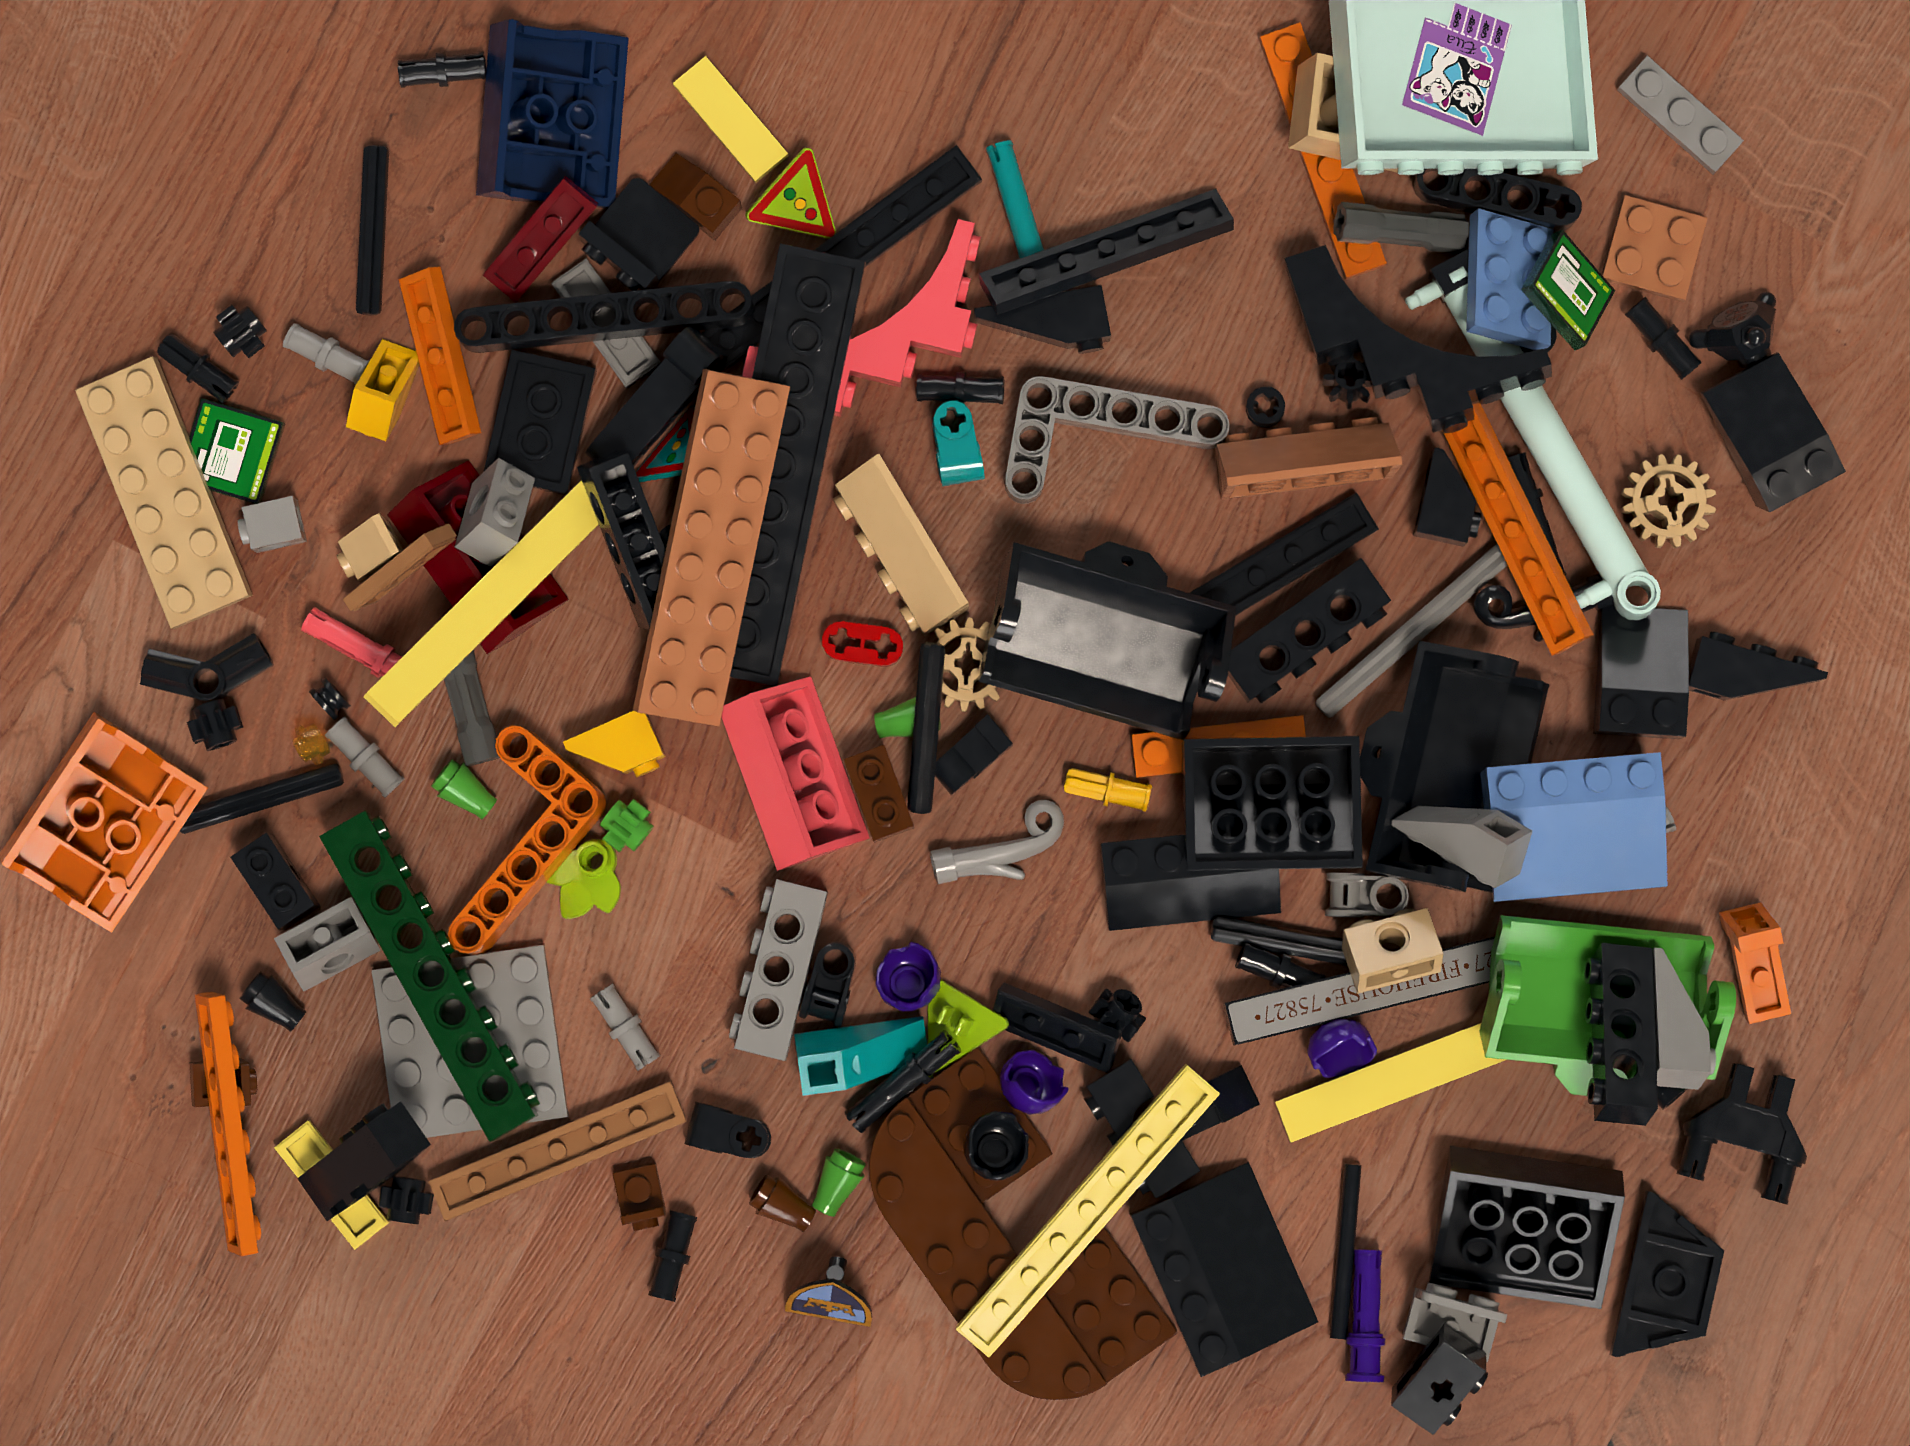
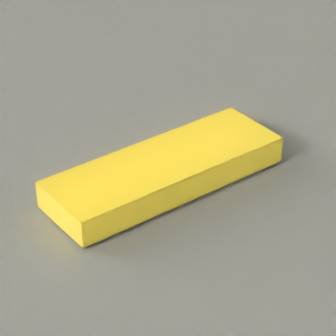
[673,56,789,183]
[274,1120,390,1250]

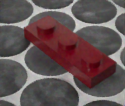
[483,176,599,303]

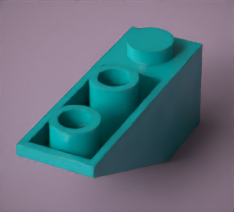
[794,1016,927,1096]

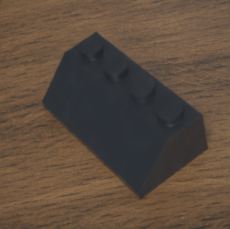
[1100,835,1281,931]

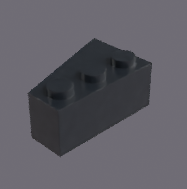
[297,1101,431,1221]

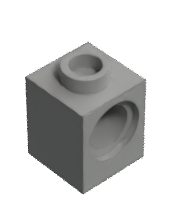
[237,496,307,553]

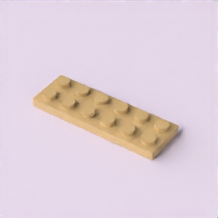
[75,356,253,629]

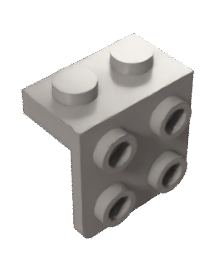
[1402,1282,1507,1362]

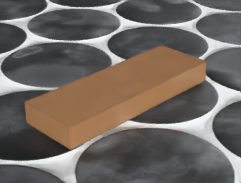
[343,523,457,612]

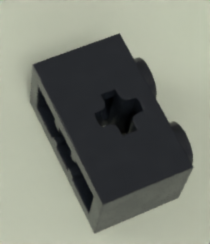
[230,833,321,930]
[1391,1324,1488,1435]

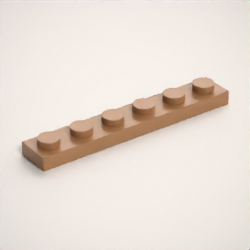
[428,1081,687,1221]

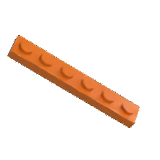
[1259,23,1387,280]
[1442,403,1594,656]
[195,992,261,1256]

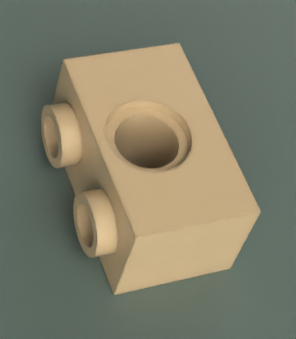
[1342,908,1443,994]

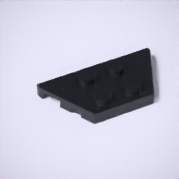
[1609,1191,1724,1357]

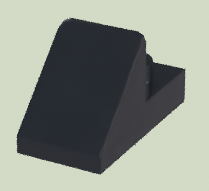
[1181,1065,1260,1141]

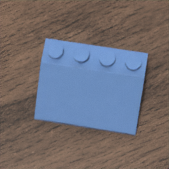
[1480,752,1668,902]

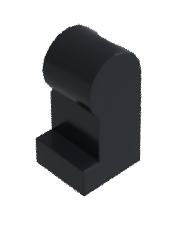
[935,714,1013,795]

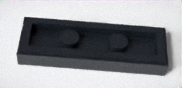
[993,982,1122,1073]

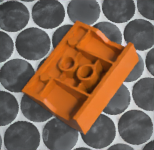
[0,712,208,933]

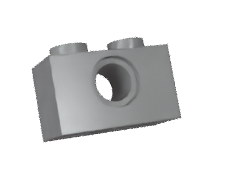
[455,458,535,567]
[274,897,380,991]

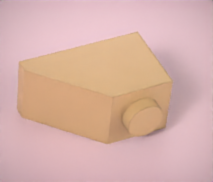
[336,513,403,583]

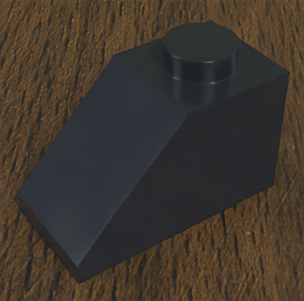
[1413,447,1481,547]

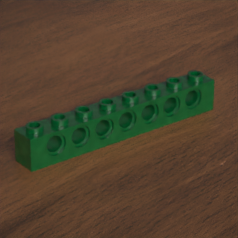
[319,811,540,1142]

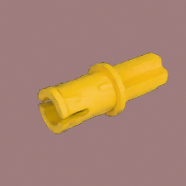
[1064,768,1152,812]

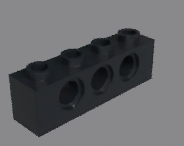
[577,451,666,630]
[1228,558,1391,703]
[1584,943,1658,1126]

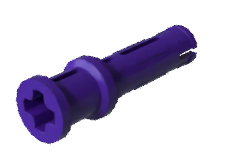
[1345,1250,1385,1382]

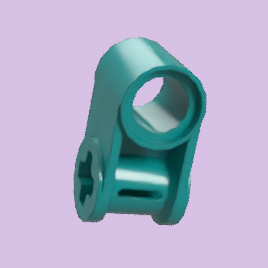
[932,401,985,487]

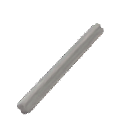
[1316,544,1507,718]

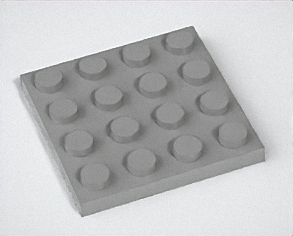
[372,945,569,1138]

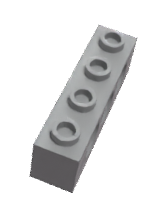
[729,879,828,1061]

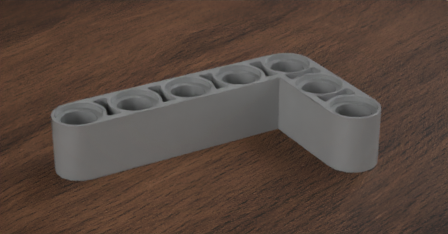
[1005,376,1229,504]

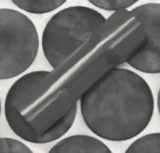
[1334,202,1469,254]
[444,650,500,767]

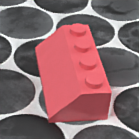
[721,676,870,871]

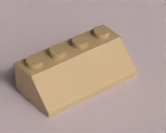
[833,454,969,636]

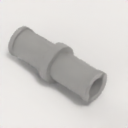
[283,323,369,384]
[324,717,405,798]
[590,983,661,1071]

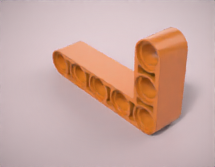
[448,726,606,955]

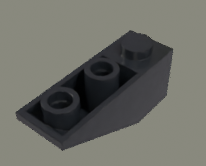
[1689,632,1828,701]

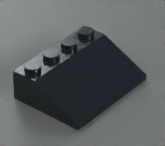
[1182,736,1363,871]
[1429,1145,1625,1309]
[1130,1162,1318,1377]

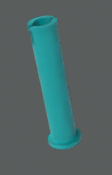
[986,140,1044,258]

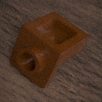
[612,1163,667,1231]

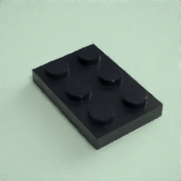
[484,350,597,495]

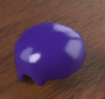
[875,942,941,1011]
[1307,1019,1377,1078]
[1000,1050,1069,1115]

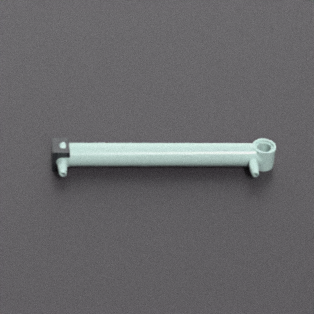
[1405,249,1661,620]

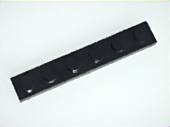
[979,189,1234,315]

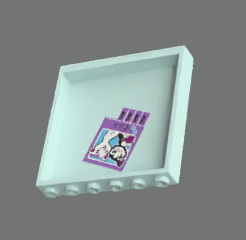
[1329,0,1598,175]

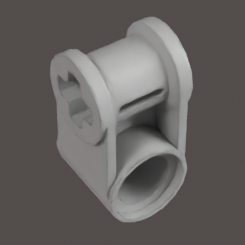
[1325,873,1409,918]

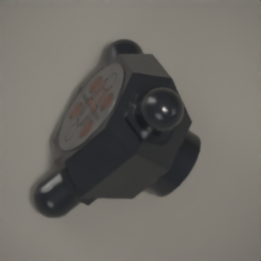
[1688,292,1776,368]

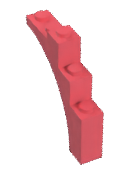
[742,219,981,417]

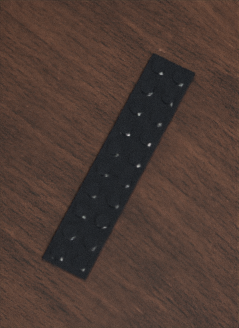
[730,243,866,686]

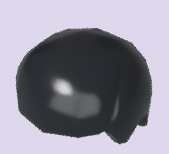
[963,1111,1029,1180]

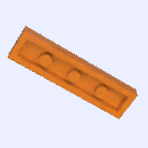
[399,267,481,445]
[1131,715,1306,778]

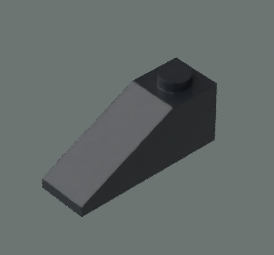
[974,285,1111,354]

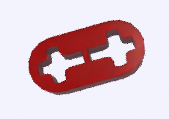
[822,621,903,667]

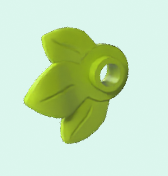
[546,839,621,919]

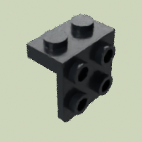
[579,178,699,291]

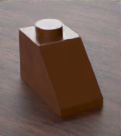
[650,153,742,241]

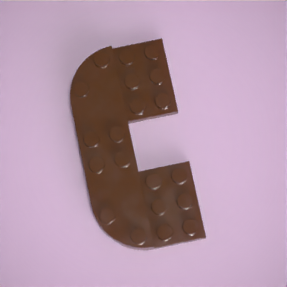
[869,1047,1178,1400]

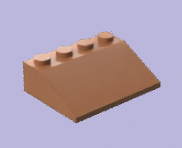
[1215,417,1403,500]

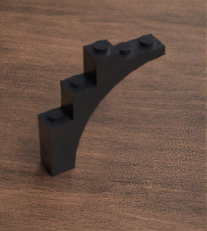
[1284,245,1552,433]

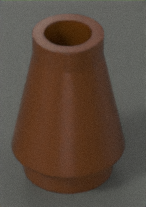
[749,1175,816,1232]

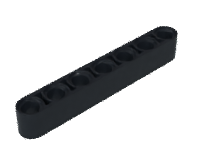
[454,281,754,353]

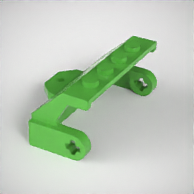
[1479,915,1736,1096]

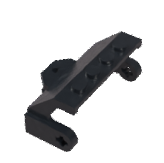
[979,541,1236,740]
[1360,641,1549,893]

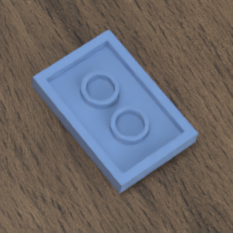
[1466,208,1553,350]

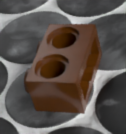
[843,745,914,843]

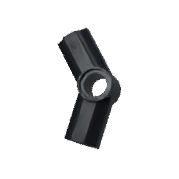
[140,633,274,703]

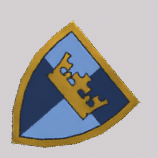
[785,1256,872,1327]

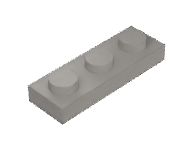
[1617,55,1744,175]

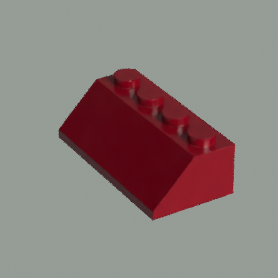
[387,460,569,654]

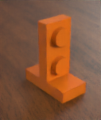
[1719,902,1791,1024]

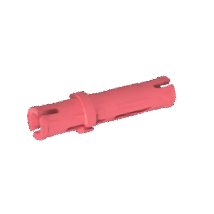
[301,607,402,678]

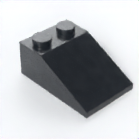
[1701,352,1846,512]
[1593,605,1689,740]

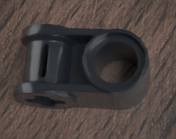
[799,942,856,1028]
[684,1102,772,1158]

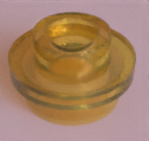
[292,723,330,766]

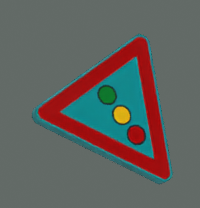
[636,405,695,482]

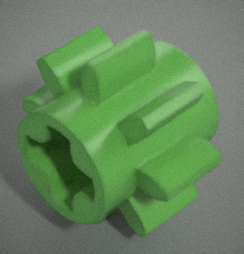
[600,799,654,852]

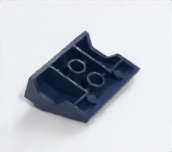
[476,19,629,208]

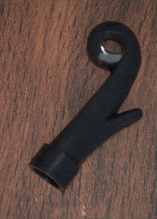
[1474,573,1614,642]

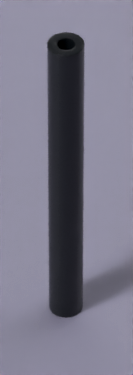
[1330,1164,1362,1340]

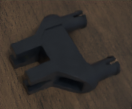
[1676,1063,1807,1205]

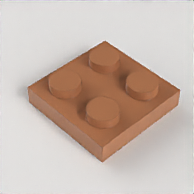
[1602,195,1708,302]

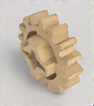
[1621,454,1716,549]
[935,617,1000,712]

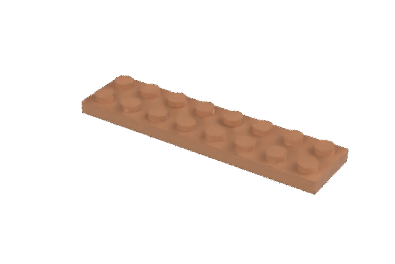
[633,369,790,726]

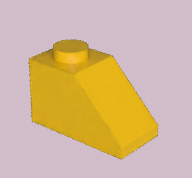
[346,339,419,442]
[563,711,666,778]

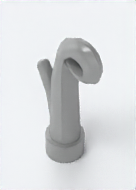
[930,800,1064,884]

